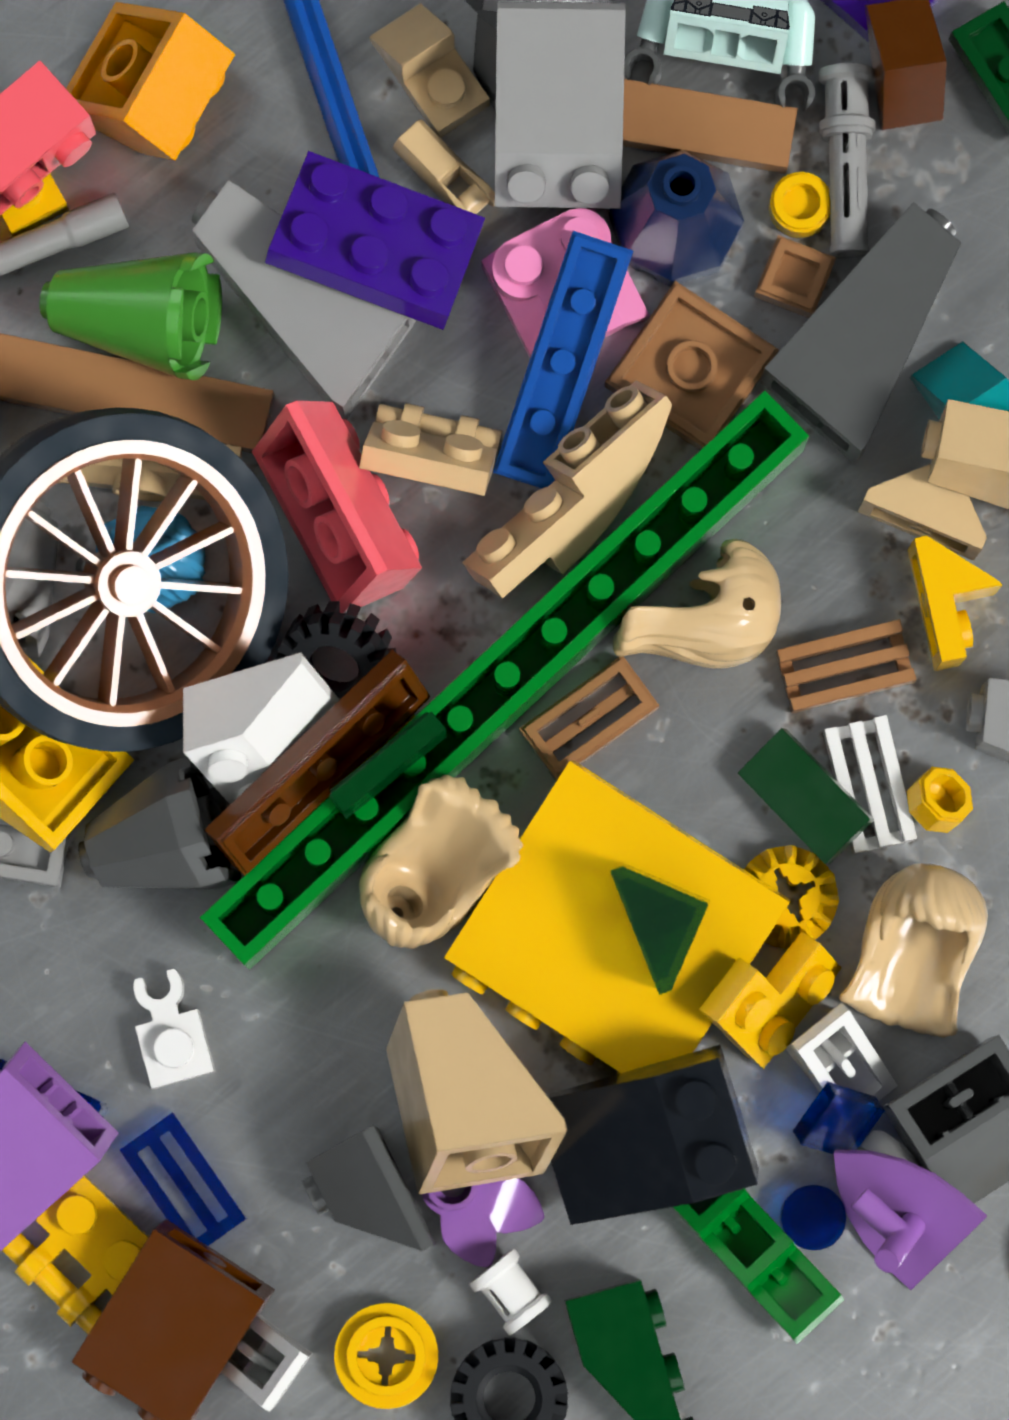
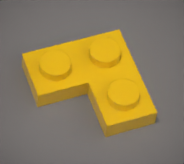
[699,931,842,1069]

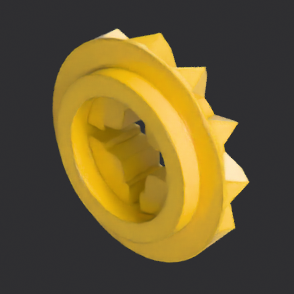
[744,845,839,948]
[334,1303,439,1409]

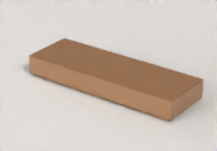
[623,79,798,174]

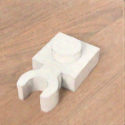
[133,969,216,1089]

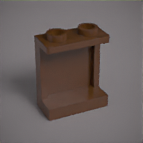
[72,1219,275,1420]

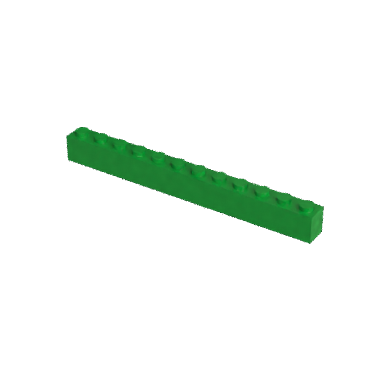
[200,391,809,970]

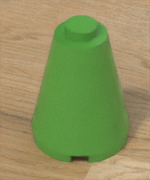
[39,252,222,380]

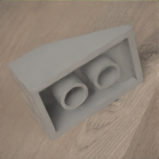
[495,2,626,209]

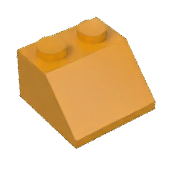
[66,2,235,161]

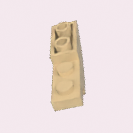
[462,380,672,599]

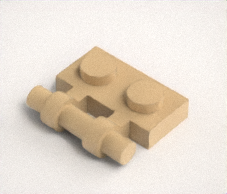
[359,403,503,496]

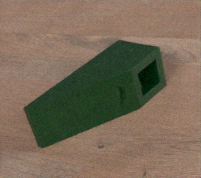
[564,1279,694,1420]

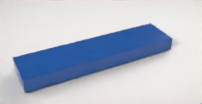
[493,230,633,489]

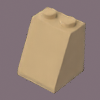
[386,989,567,1195]

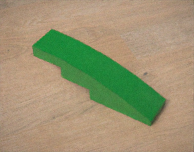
[671,1188,844,1344]

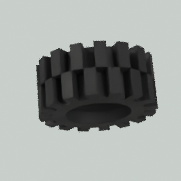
[275,601,396,699]
[450,1337,568,1420]

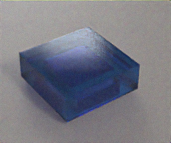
[793,1081,885,1155]

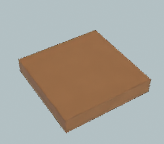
[604,281,779,450]

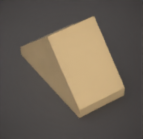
[858,464,987,561]

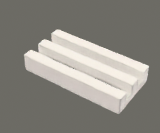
[823,715,917,855]

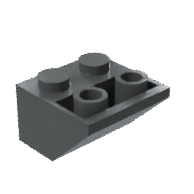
[881,1035,1009,1203]

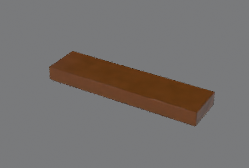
[204,650,431,876]

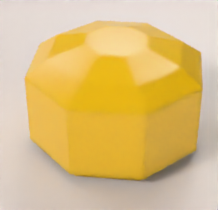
[906,766,973,833]

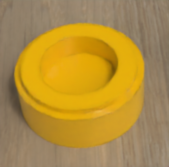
[769,172,830,238]

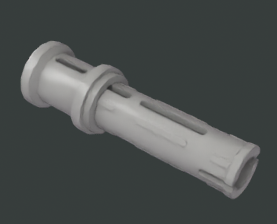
[818,63,875,259]

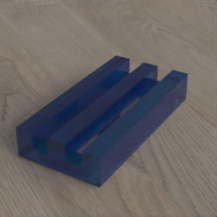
[120,1112,248,1246]

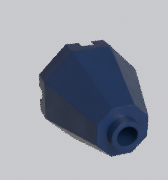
[609,150,744,287]

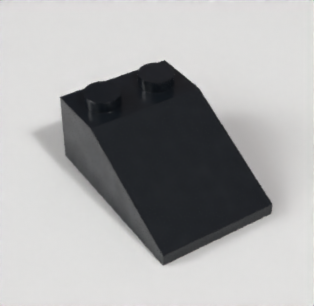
[547,1044,759,1225]

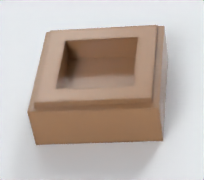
[754,235,836,318]

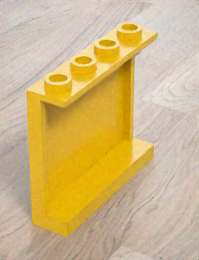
[444,760,790,1074]

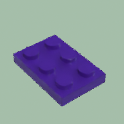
[265,151,485,330]

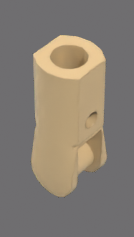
[393,119,495,214]

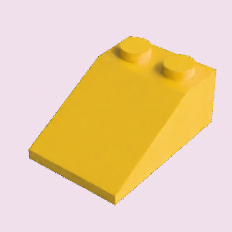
[0,655,134,852]

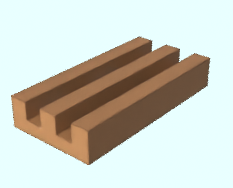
[776,619,917,714]
[519,656,659,781]

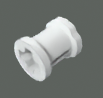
[468,1248,553,1336]

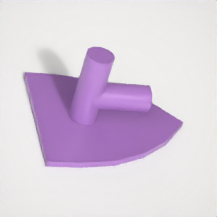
[834,1150,987,1290]

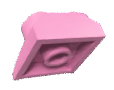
[481,208,650,357]

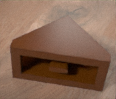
[864,0,947,130]

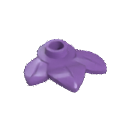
[421,1178,544,1267]

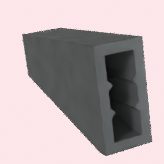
[760,202,962,464]

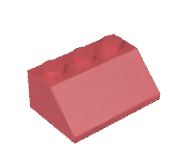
[252,400,422,614]

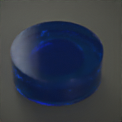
[780,1185,846,1250]

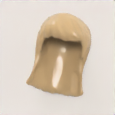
[613,539,781,669]
[359,774,523,949]
[839,863,988,1038]

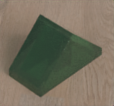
[610,864,711,995]

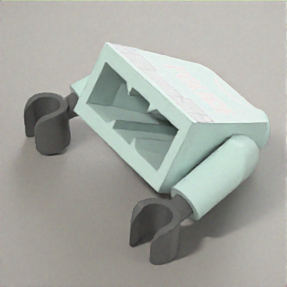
[624,0,815,112]

